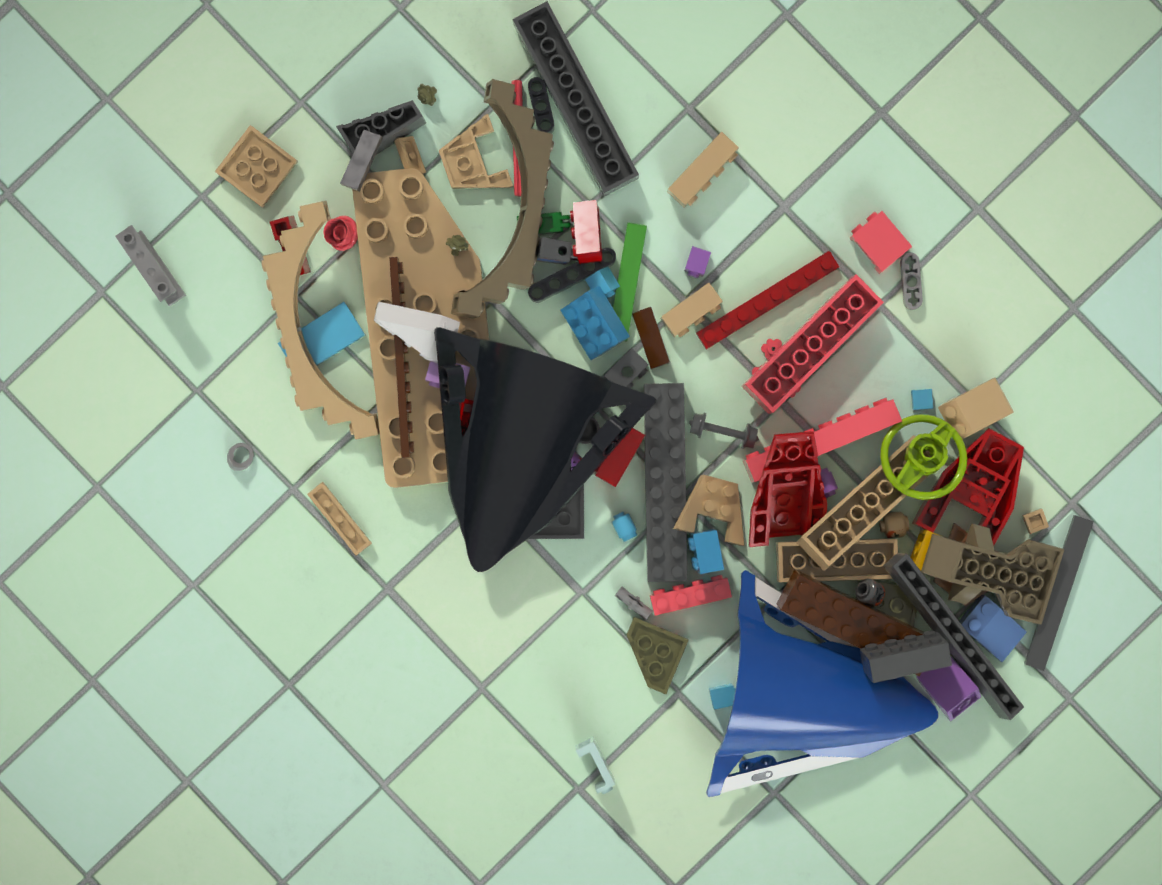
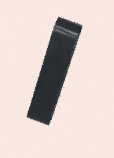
[528,247,616,303]

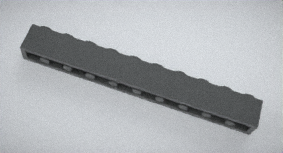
[883,553,1024,720]

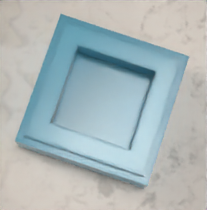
[911,389,933,410]

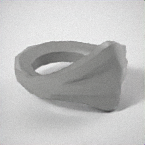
[227,443,254,471]

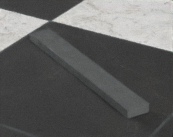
[1024,515,1094,671]

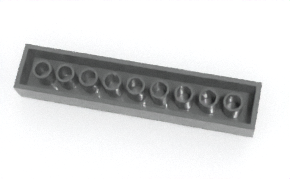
[512,1,639,196]
[644,383,687,582]

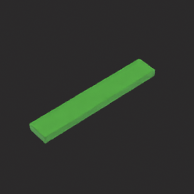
[613,223,647,342]

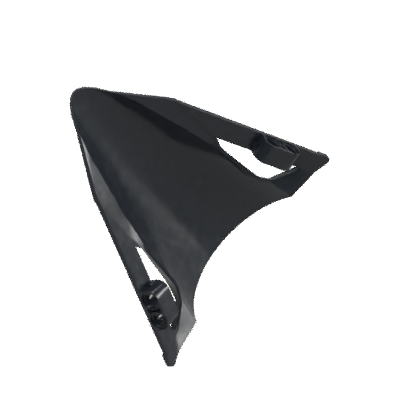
[434,327,656,572]

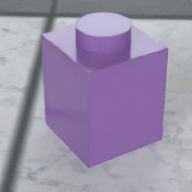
[684,246,711,278]

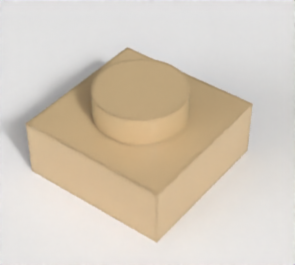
[1022,509,1049,534]

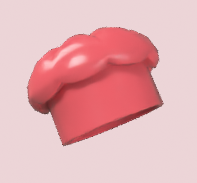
[323,216,358,251]

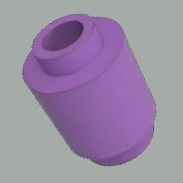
[820,468,838,498]

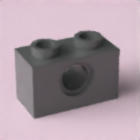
[604,348,649,388]

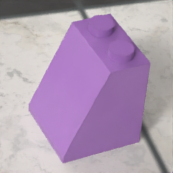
[917,657,981,722]

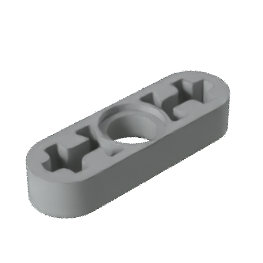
[900,252,923,310]

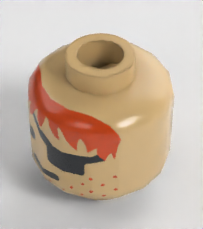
[879,512,909,538]

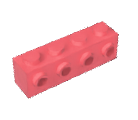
[650,575,732,616]

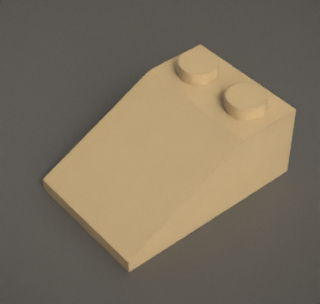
[938,378,1014,439]

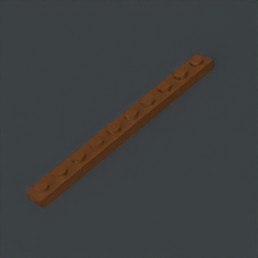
[389,257,414,458]

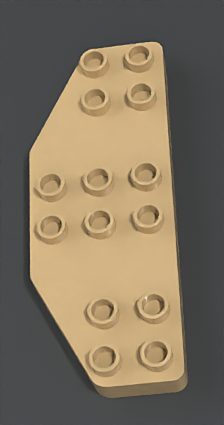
[352,168,490,488]

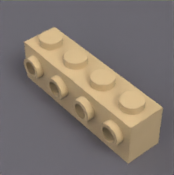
[667,132,739,208]

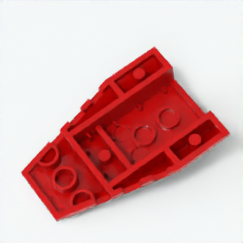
[749,431,827,547]

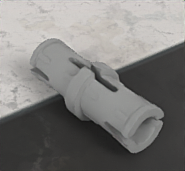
[615,586,653,620]

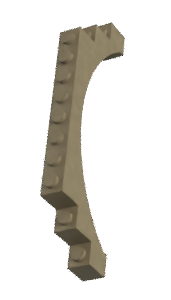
[451,79,554,319]

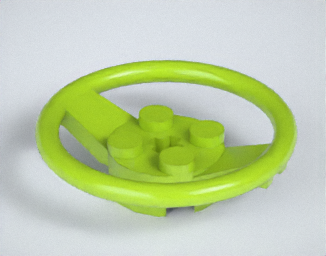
[880,414,967,500]

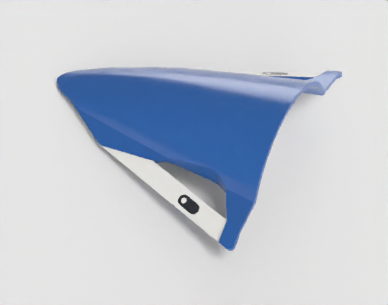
[706,570,938,797]

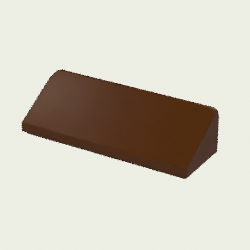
[632,307,670,369]

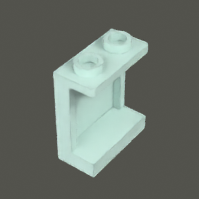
[576,737,615,794]

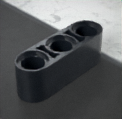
[528,77,554,134]

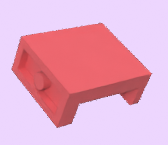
[850,211,912,274]

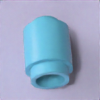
[611,511,637,542]

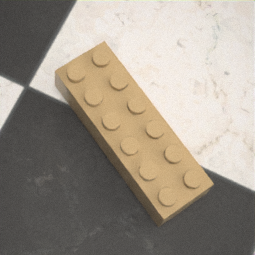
[776,538,898,582]

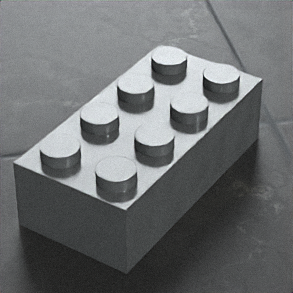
[860,631,952,683]

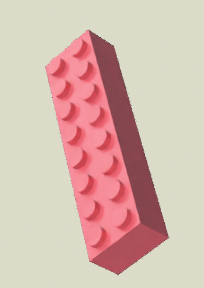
[741,274,884,414]
[743,397,902,483]

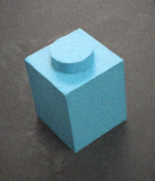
[585,267,620,299]
[709,683,736,710]

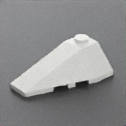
[374,302,460,364]

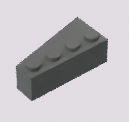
[336,100,426,155]

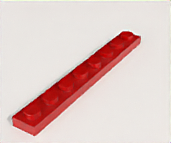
[696,251,839,350]

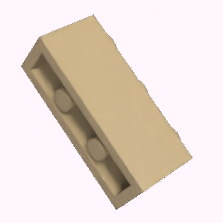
[660,283,723,337]

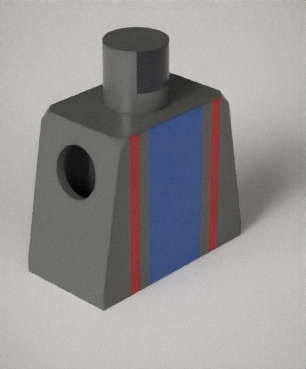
[535,237,578,265]

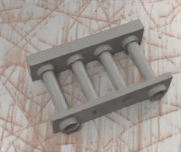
[115,225,186,306]

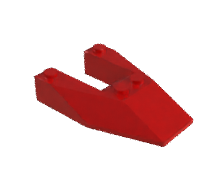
[912,428,1024,546]

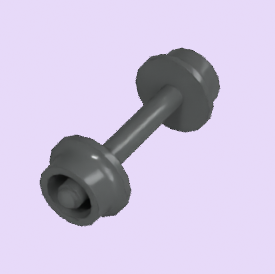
[689,412,759,449]

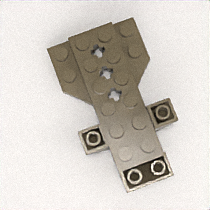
[921,523,1064,625]

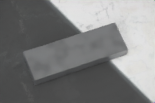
[340,130,383,192]

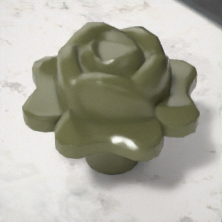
[417,84,437,106]
[446,235,469,256]

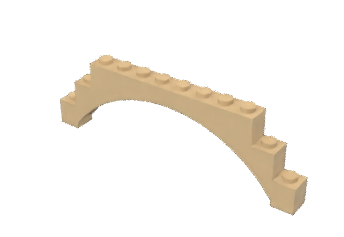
[262,201,380,440]

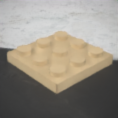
[215,125,298,208]

